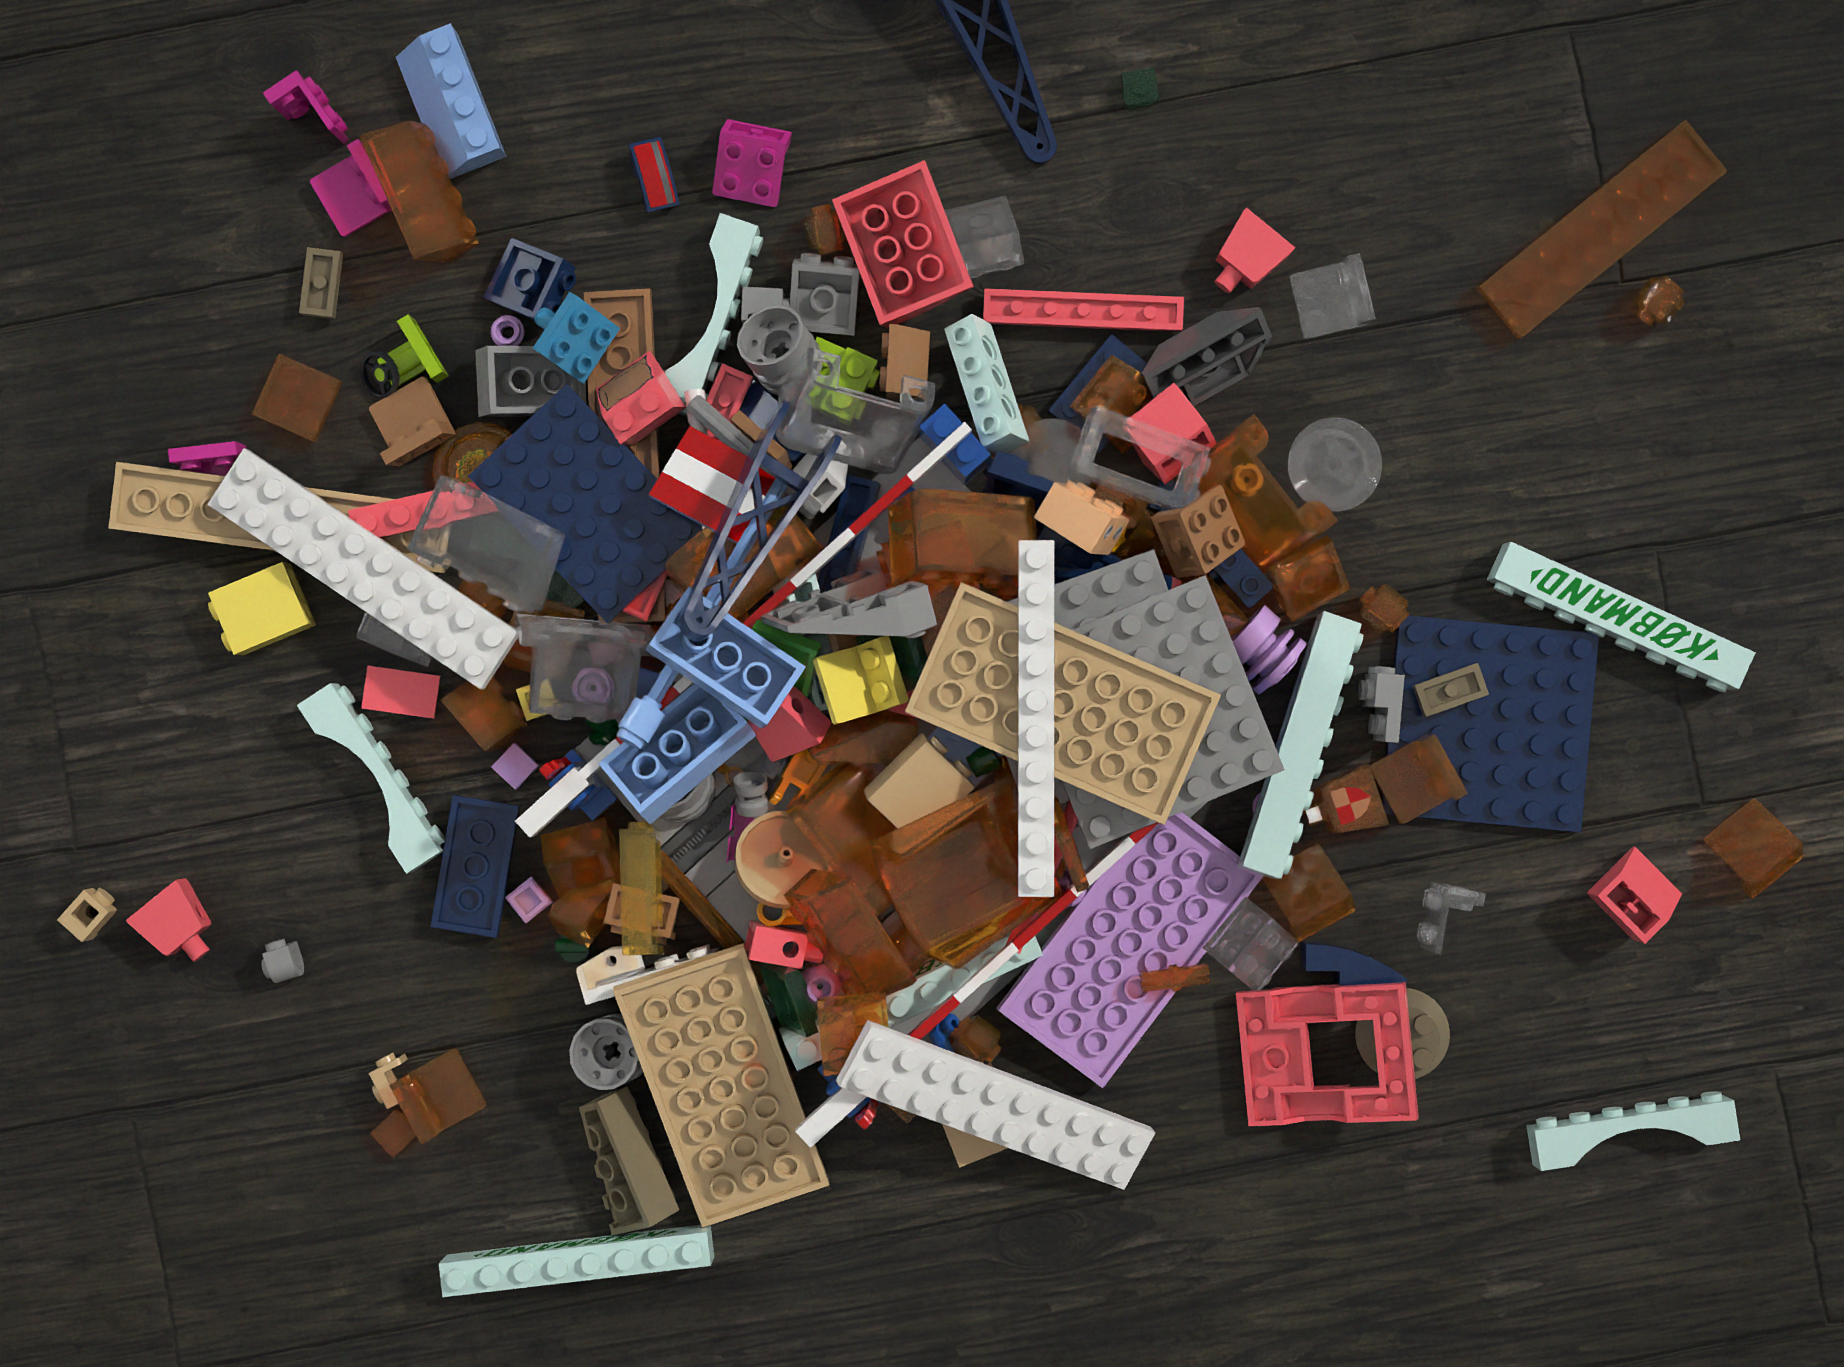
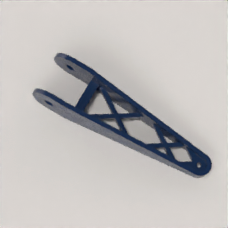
[934,0,1057,165]
[679,400,842,641]

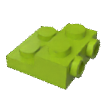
[790,337,880,426]

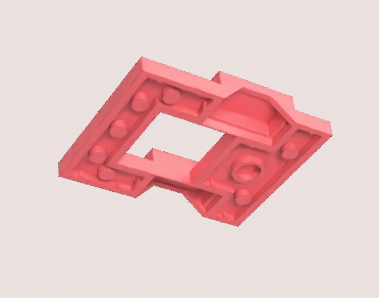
[1236,982,1419,1126]

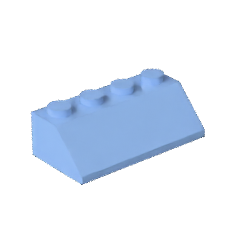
[396,23,506,181]

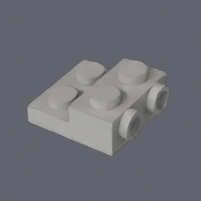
[790,253,860,336]
[1358,666,1405,743]

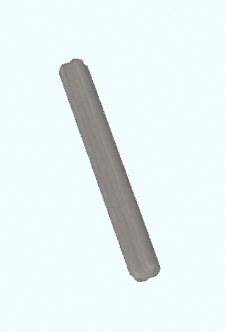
[686,395,822,519]

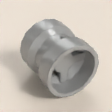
[734,771,769,817]

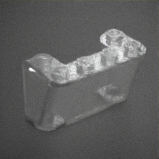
[776,347,935,475]
[407,475,566,613]

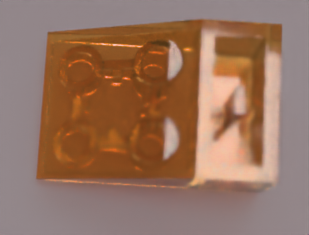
[807,709,919,767]

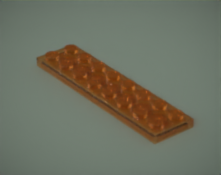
[1476,120,1727,340]

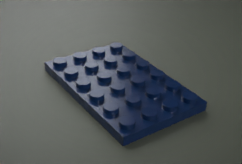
[468,384,703,624]

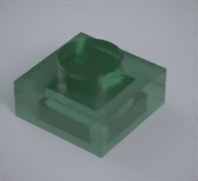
[1120,67,1160,108]

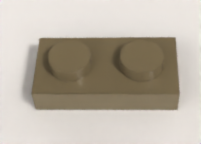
[299,247,343,319]
[1412,663,1489,717]

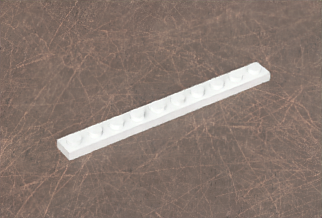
[1018,540,1054,897]

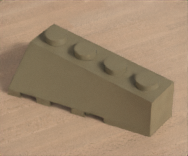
[579,1086,679,1236]

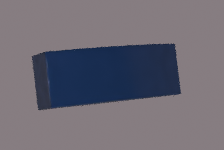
[1301,941,1407,985]

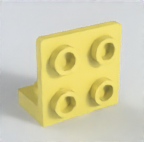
[813,636,909,725]

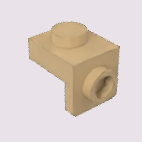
[369,1053,408,1109]

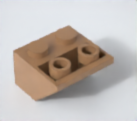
[880,324,930,403]

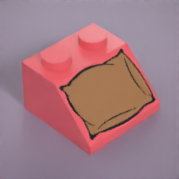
[596,351,686,445]

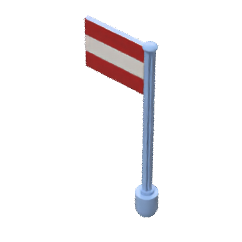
[616,426,788,750]

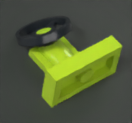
[360,314,448,398]

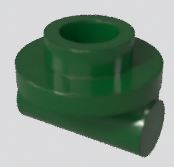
[586,715,619,745]
[555,928,591,962]

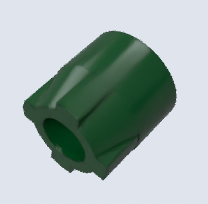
[965,746,1002,778]

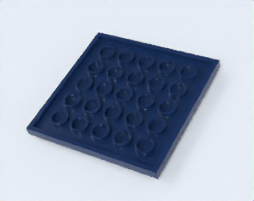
[1380,615,1599,832]

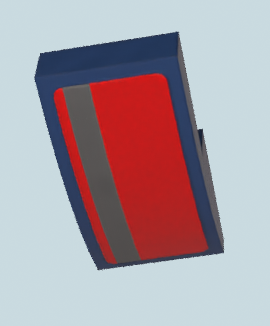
[628,136,680,212]

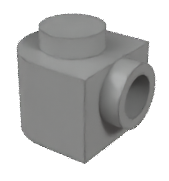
[261,939,304,983]

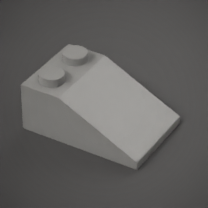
[476,346,586,417]

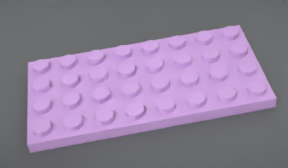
[996,812,1263,1088]

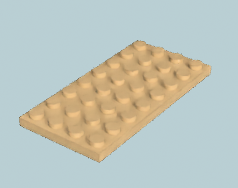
[905,582,1221,825]
[613,943,829,1228]

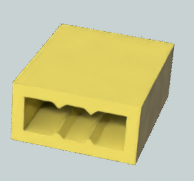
[208,562,316,656]

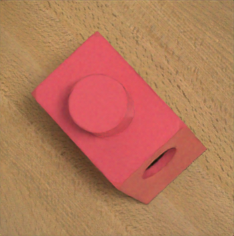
[1214,207,1295,294]
[747,686,832,762]
[126,878,211,962]
[745,920,825,969]

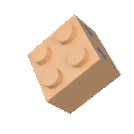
[1034,480,1130,555]

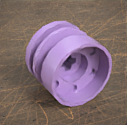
[1231,605,1307,694]

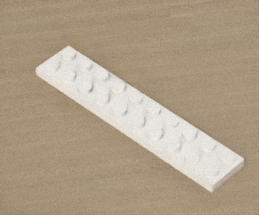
[207,448,521,689]
[836,1020,1155,1190]

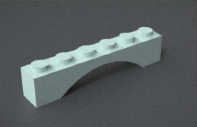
[665,213,763,416]
[297,683,445,874]
[1526,1091,1740,1171]

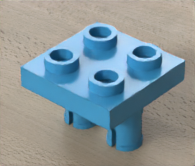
[532,292,620,384]

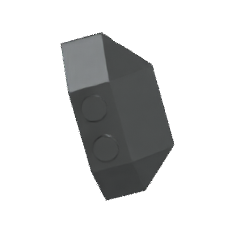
[1142,307,1272,407]

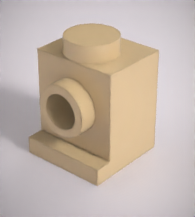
[57,888,117,942]

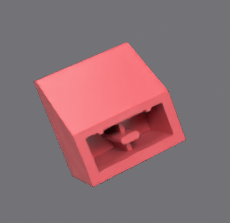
[1122,383,1217,484]
[1587,846,1682,944]

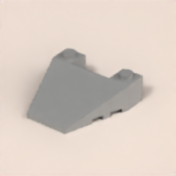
[760,568,937,638]

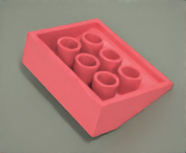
[832,160,974,329]

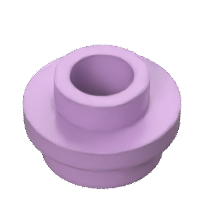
[491,315,525,346]

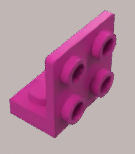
[263,70,349,144]
[712,119,792,207]
[310,139,400,237]
[168,441,246,476]

